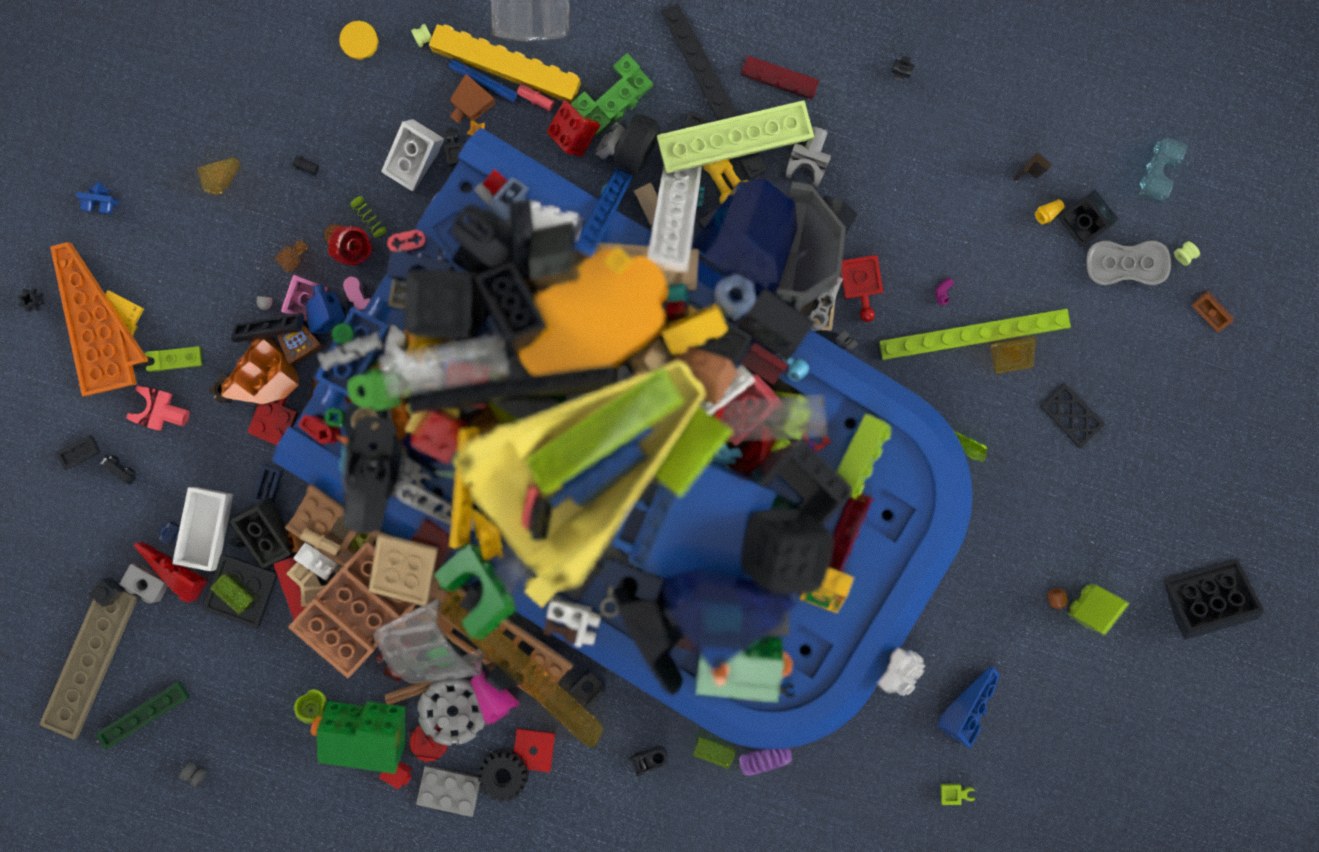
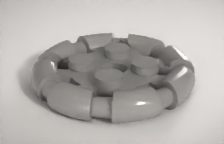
[417,676,485,746]

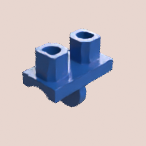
[76,182,119,215]

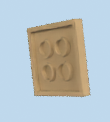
[369,534,438,606]

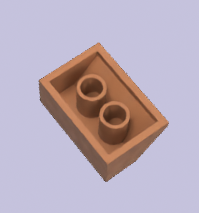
[671,346,738,406]

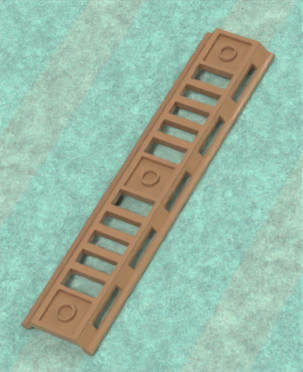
[285,484,574,703]

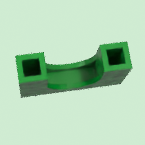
[434,543,517,640]

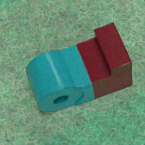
[665,283,689,323]

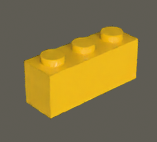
[660,303,728,355]

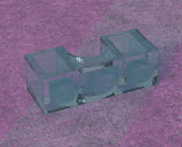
[1140,137,1188,203]

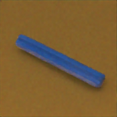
[449,58,518,102]

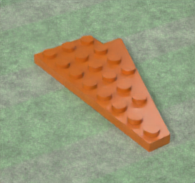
[50,242,148,397]

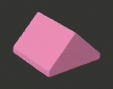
[281,275,328,321]

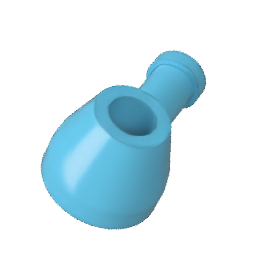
[775,353,809,381]

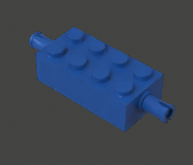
[315,297,390,409]
[548,426,654,508]

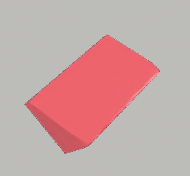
[521,484,542,529]

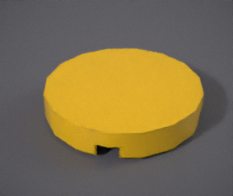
[339,21,379,60]

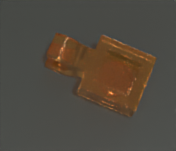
[274,240,308,273]

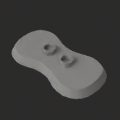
[1086,241,1171,285]

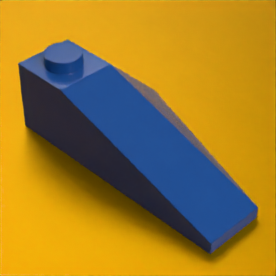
[938,666,1000,749]

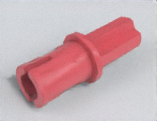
[517,84,555,112]

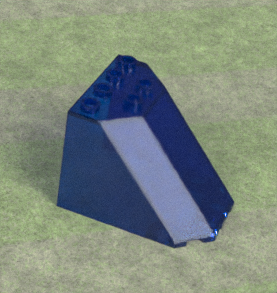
[691,179,798,297]
[661,569,796,672]

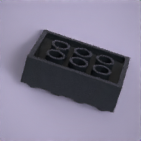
[1163,559,1265,640]

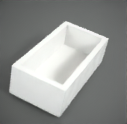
[172,487,234,571]

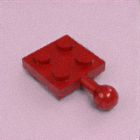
[841,255,884,322]
[247,389,299,445]

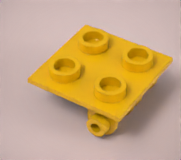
[472,509,503,560]

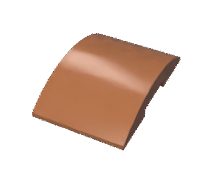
[288,541,417,678]

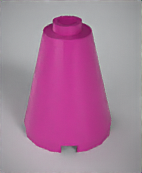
[471,669,520,726]

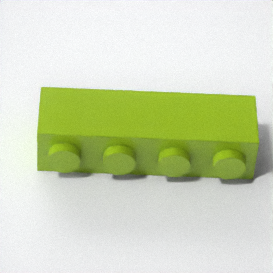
[837,414,892,499]

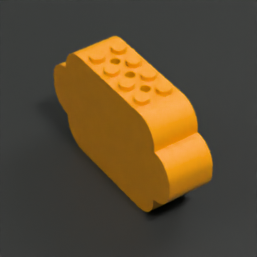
[519,249,669,375]

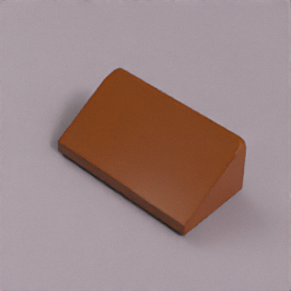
[1192,290,1234,332]

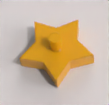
[467,120,485,136]

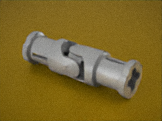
[319,332,383,371]

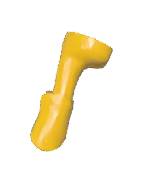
[702,159,752,206]

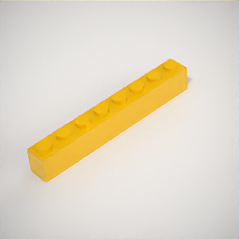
[429,24,581,104]

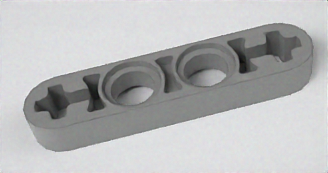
[395,481,453,525]

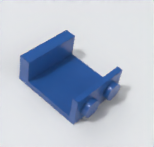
[612,497,650,553]

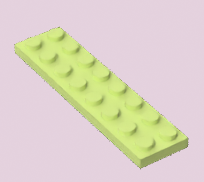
[656,101,814,174]

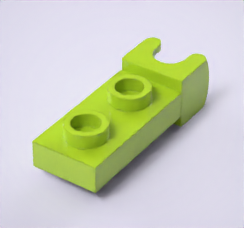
[144,346,203,372]

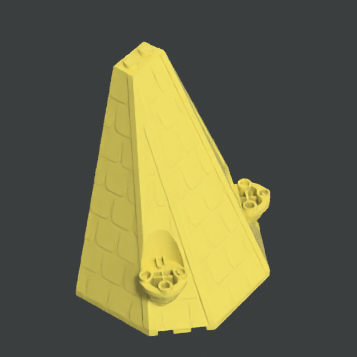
[452,361,706,591]

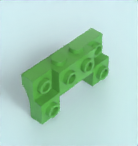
[571,53,653,137]

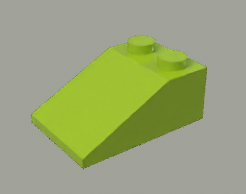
[1067,583,1129,635]

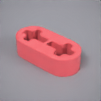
[388,230,427,252]

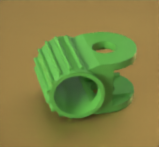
[348,368,401,410]

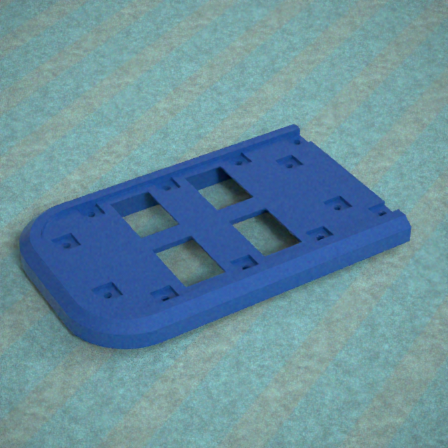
[272,127,972,749]

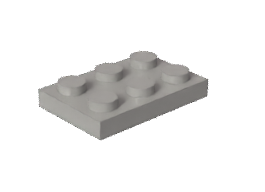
[416,765,481,817]

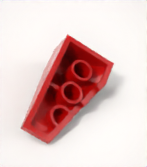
[134,542,208,602]

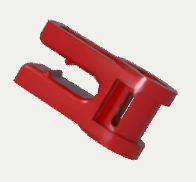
[299,415,341,444]

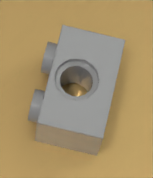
[119,563,168,604]

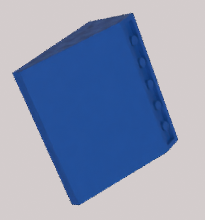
[627,461,778,596]

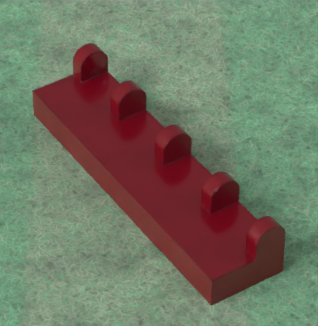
[741,56,819,100]
[829,493,874,572]

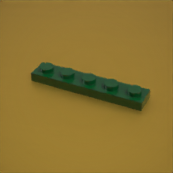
[95,681,190,750]

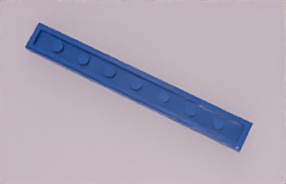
[573,168,633,257]

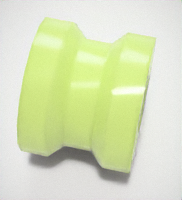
[411,24,432,48]
[1174,241,1200,266]

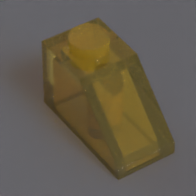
[197,157,241,195]

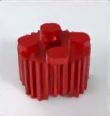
[328,226,373,266]

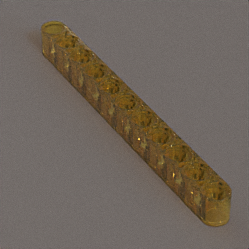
[439,592,604,747]

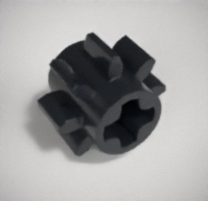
[891,56,914,82]
[17,288,45,312]

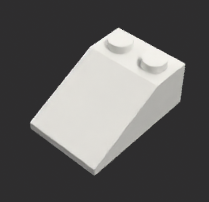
[381,119,444,192]

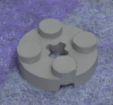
[595,122,625,159]

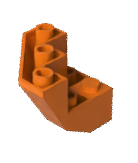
[222,337,299,404]

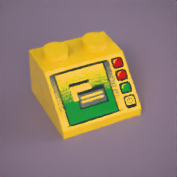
[799,567,854,613]

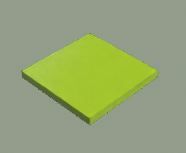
[652,406,733,497]

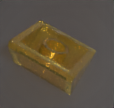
[990,336,1036,374]

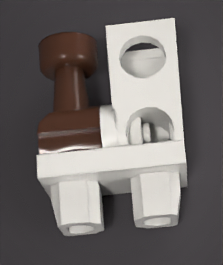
[543,595,601,647]

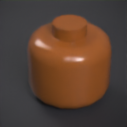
[1047,588,1068,609]

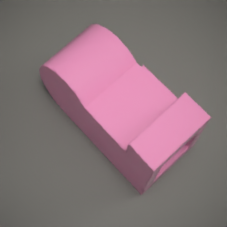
[343,277,371,312]

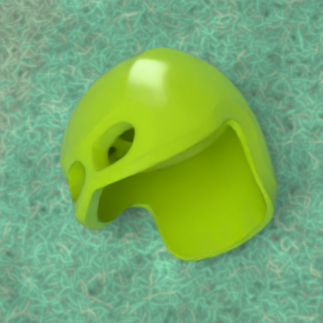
[294,689,327,724]

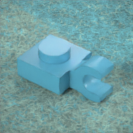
[710,444,743,465]

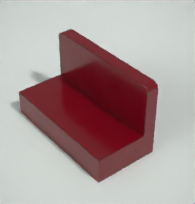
[741,343,788,384]

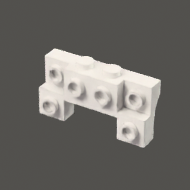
[877,648,925,696]

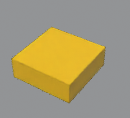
[603,246,633,276]

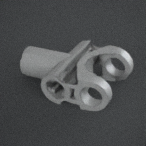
[785,127,831,189]
[808,277,843,332]

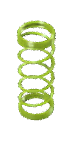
[350,196,387,238]

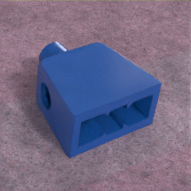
[306,285,346,333]

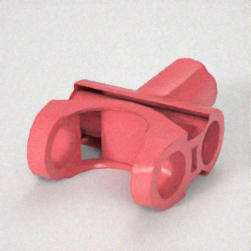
[126,386,190,431]

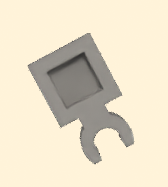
[403,456,431,489]

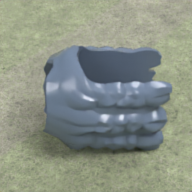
[714,274,756,323]

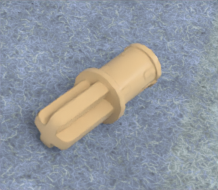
[300,528,340,555]

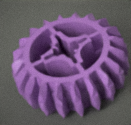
[739,748,792,775]

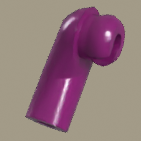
[935,277,954,305]

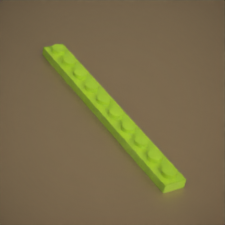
[878,309,1071,360]

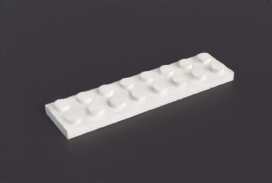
[648,166,702,272]

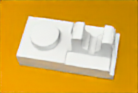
[293,542,338,580]

